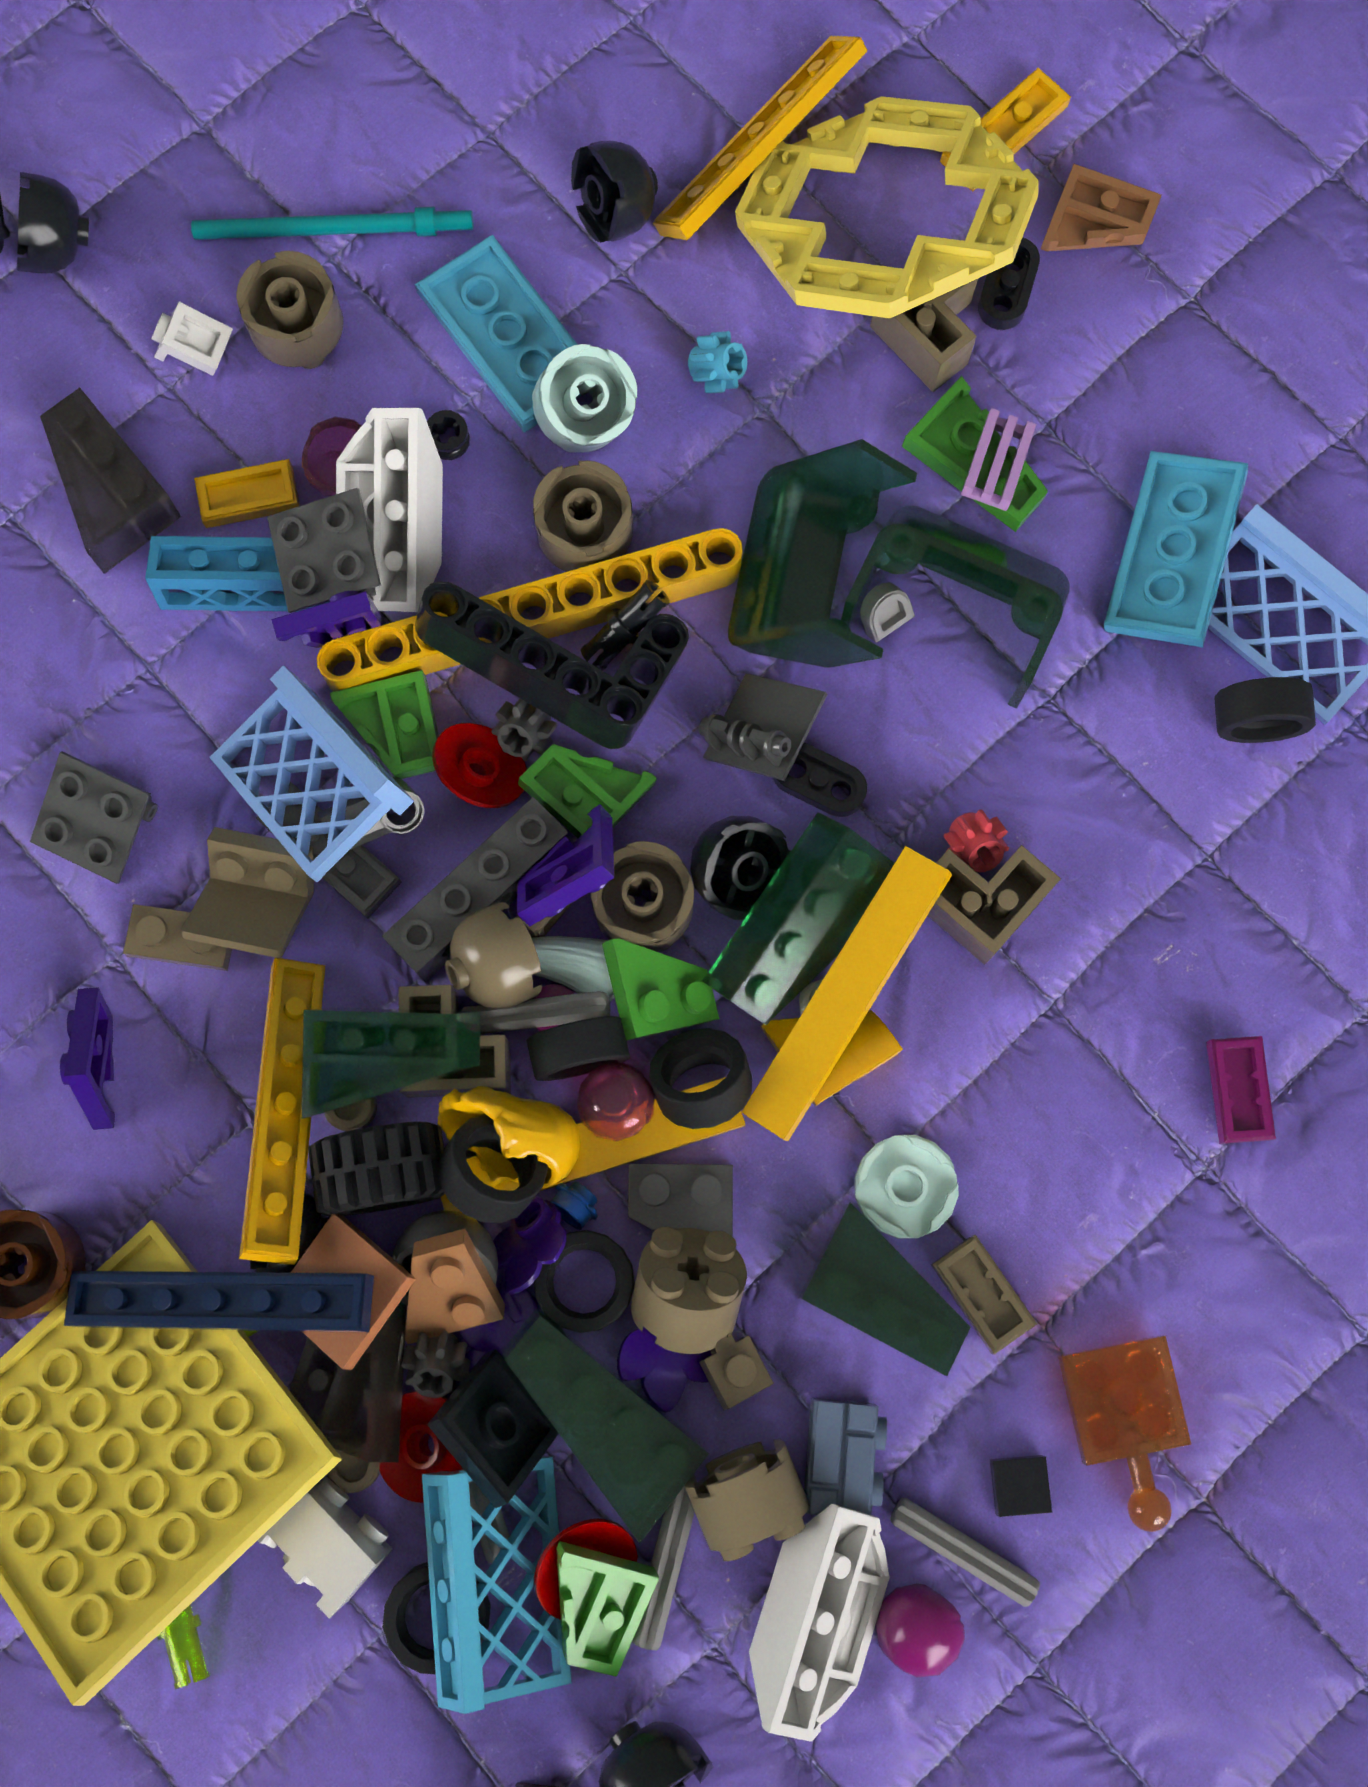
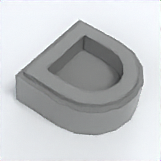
[860,583,915,643]

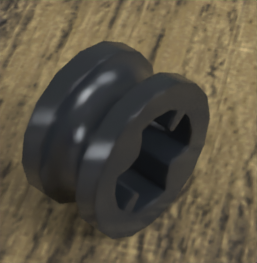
[427,410,470,460]

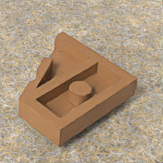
[1041,164,1162,252]
[405,1228,505,1344]

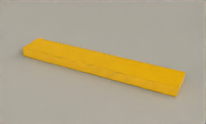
[653,36,867,240]
[741,846,952,1141]
[239,958,326,1265]
[441,1077,746,1213]

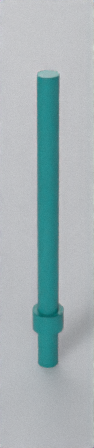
[191,206,474,240]

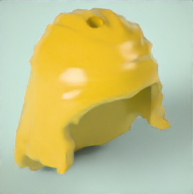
[438,1086,580,1188]

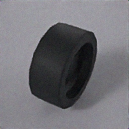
[1214,677,1316,743]
[526,1016,630,1081]
[649,1028,752,1129]
[438,1114,548,1223]
[534,1230,635,1333]
[383,1562,491,1674]

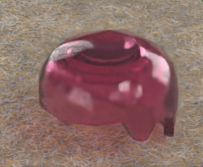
[301,416,362,496]
[577,1062,655,1141]

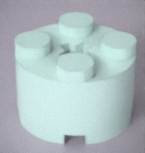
[532,344,637,453]

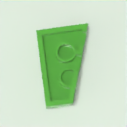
[902,376,1048,532]

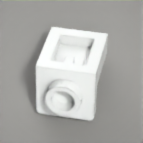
[151,302,233,376]

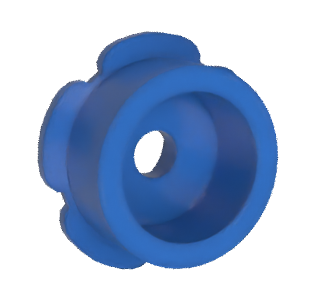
[550,1181,598,1230]

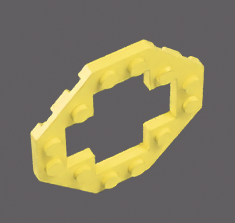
[735,96,1039,318]

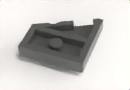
[628,1164,733,1237]

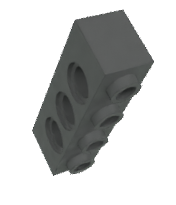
[382,797,571,983]

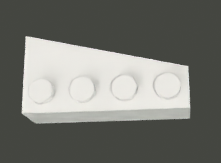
[257,1477,393,1619]

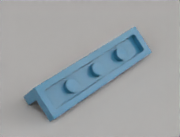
[145,536,330,611]

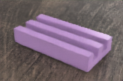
[961,408,1037,511]

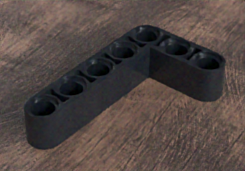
[415,581,689,749]

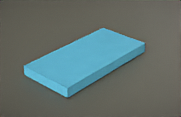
[415,235,581,433]
[1104,451,1248,647]

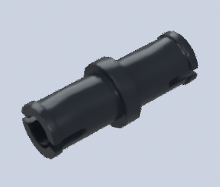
[580,580,670,671]

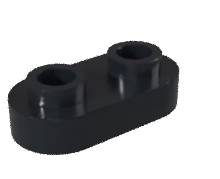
[978,237,1040,330]
[773,743,867,817]

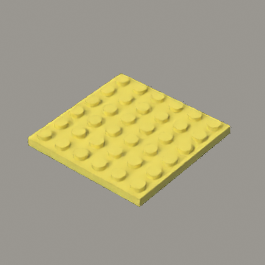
[0,1220,342,1706]

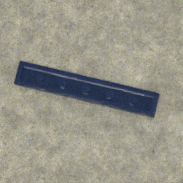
[64,1271,374,1332]

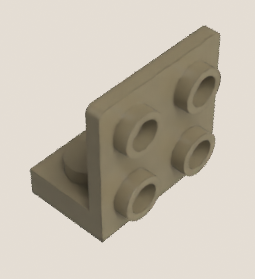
[182,827,314,958]

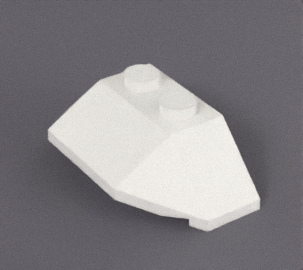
[336,408,443,612]
[749,1504,890,1742]

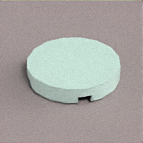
[854,1135,959,1239]

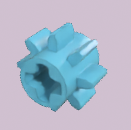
[688,331,747,393]

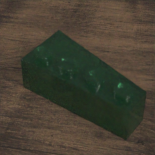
[703,812,895,1025]
[502,1308,709,1543]

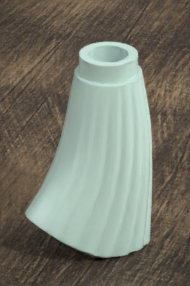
[531,936,615,1002]

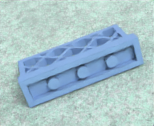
[1208,504,1368,725]
[209,665,414,882]

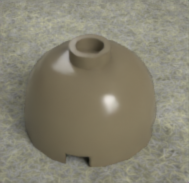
[445,902,542,1009]

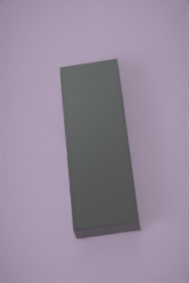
[256,782,402,919]

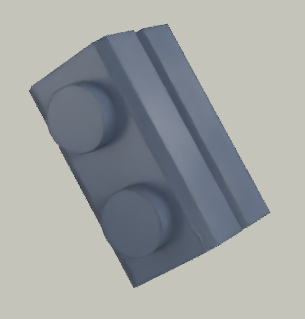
[804,1398,887,1515]

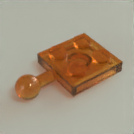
[1058,1335,1191,1532]

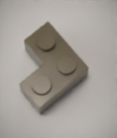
[870,279,978,392]
[927,845,1061,965]
[399,985,511,1098]

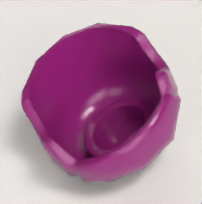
[875,1584,965,1677]

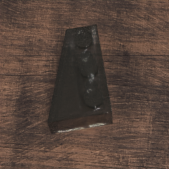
[40,387,182,574]
[289,1301,407,1463]

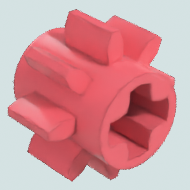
[943,810,1009,872]

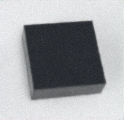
[990,1455,1052,1517]

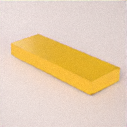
[940,68,1071,192]

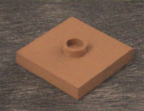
[291,1214,416,1370]

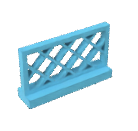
[422,1456,572,1714]

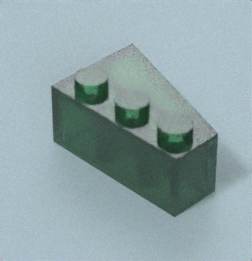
[302,1007,480,1119]
[798,1203,971,1376]

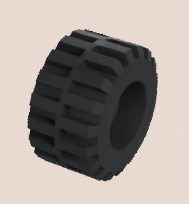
[308,1122,445,1217]

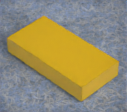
[194,459,300,528]

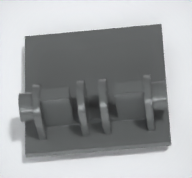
[267,488,381,613]
[699,673,828,781]
[30,751,158,884]

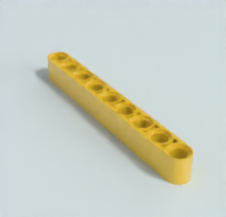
[317,528,743,692]

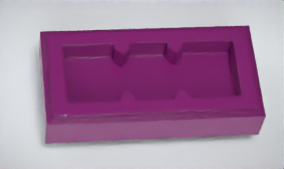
[1206,1036,1276,1144]

